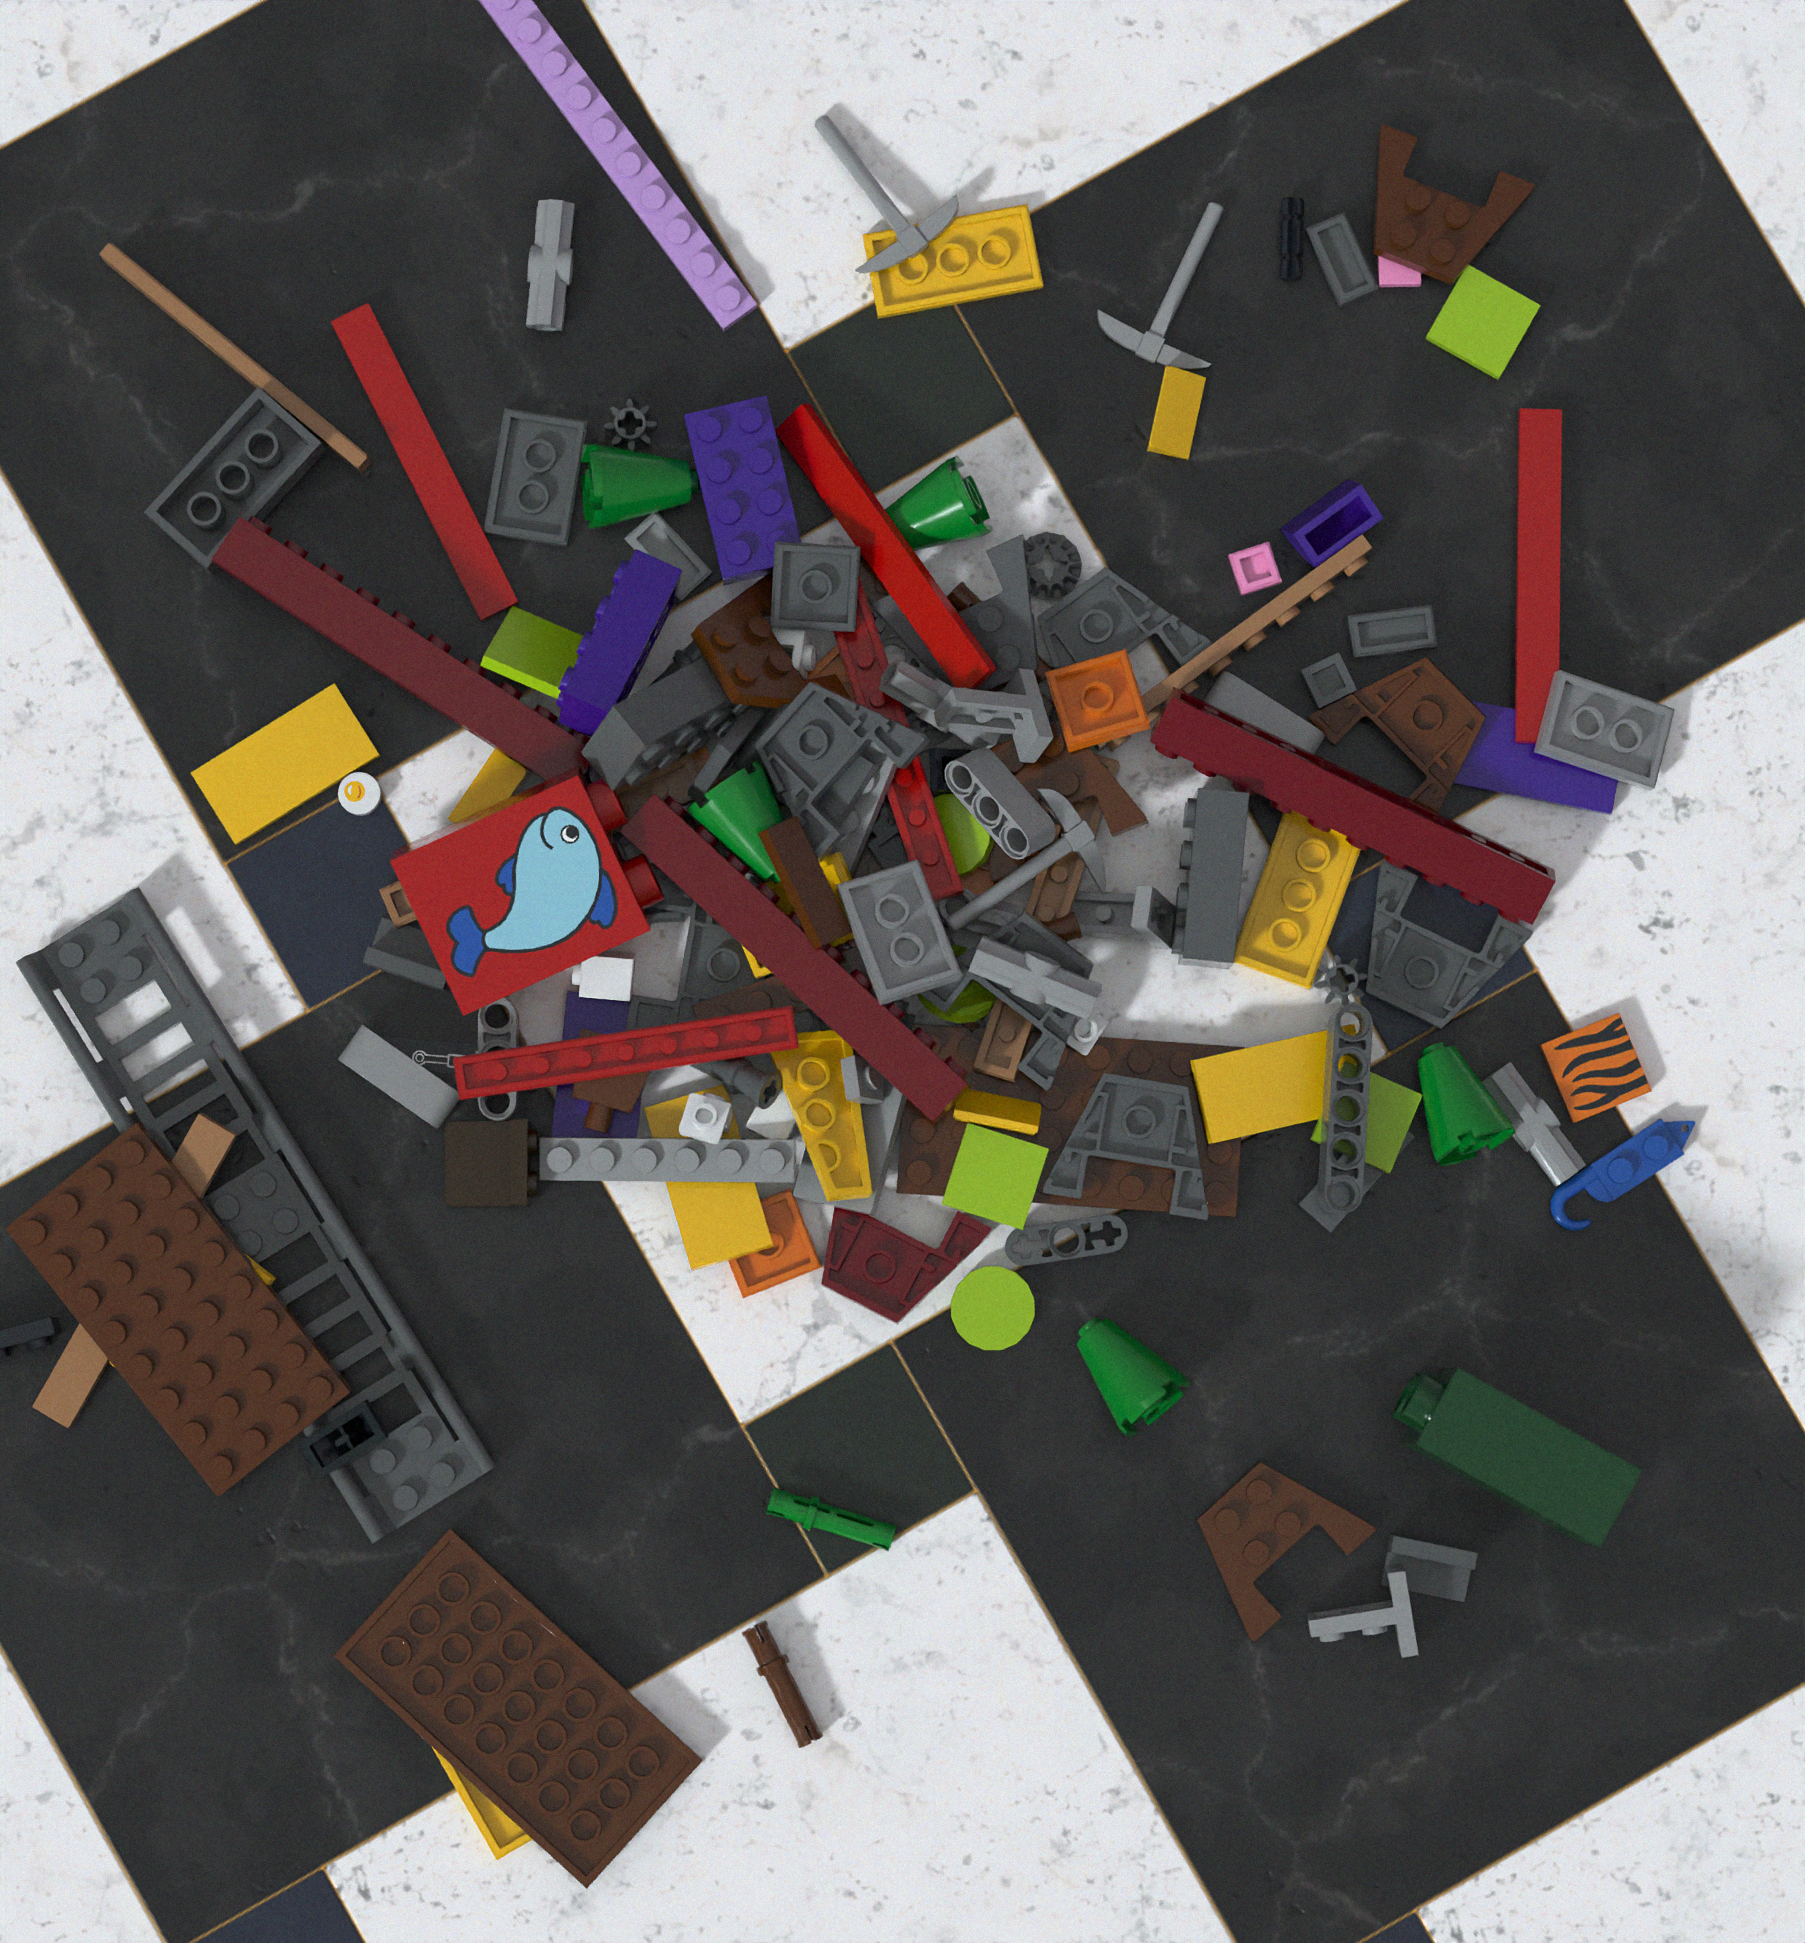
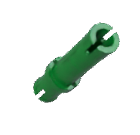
[766,1487,896,1551]

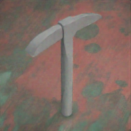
[814,115,959,273]
[1097,202,1224,369]
[946,788,1106,932]

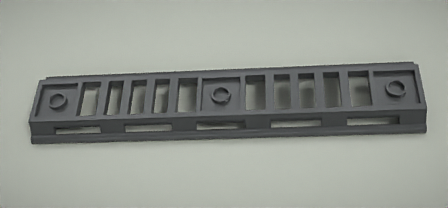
[16,887,496,1544]

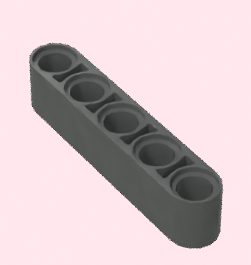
[1317,1003,1373,1215]

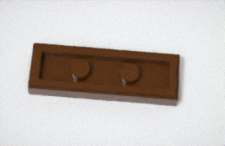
[758,816,852,950]

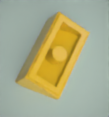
[1147,365,1206,460]
[447,749,530,823]
[953,1089,1042,1136]

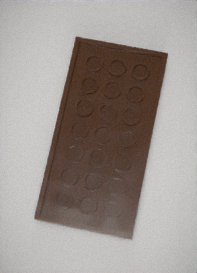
[896,1024,1247,1217]
[5,1121,353,1497]
[334,1528,703,1889]

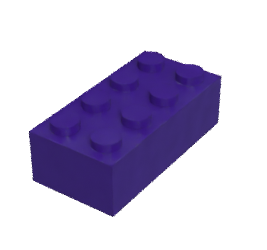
[684,396,801,585]
[556,549,682,737]

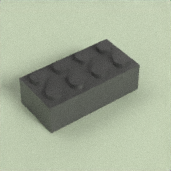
[144,386,326,575]
[581,657,749,791]
[1171,788,1249,969]

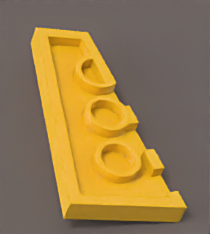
[769,1030,872,1201]

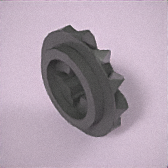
[1025,531,1082,600]

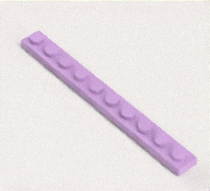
[478,0,758,331]

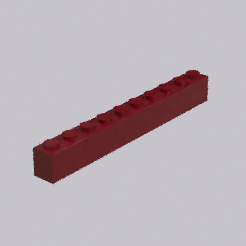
[211,515,590,781]
[1150,687,1556,925]
[620,793,971,1124]

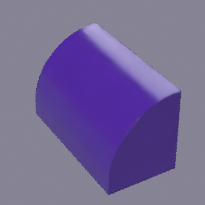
[1280,479,1383,568]

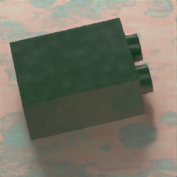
[1392,1368,1642,1547]

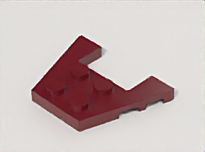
[821,1207,992,1325]

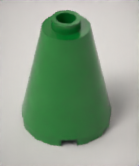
[581,443,698,529]
[885,456,993,551]
[688,761,784,884]
[1417,1042,1515,1166]
[1077,1317,1191,1437]

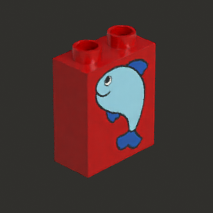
[390,765,665,1016]

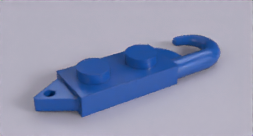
[1550,1119,1695,1231]

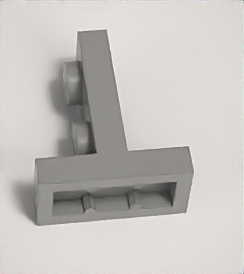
[934,668,1054,763]
[1072,885,1177,949]
[1307,1564,1419,1658]

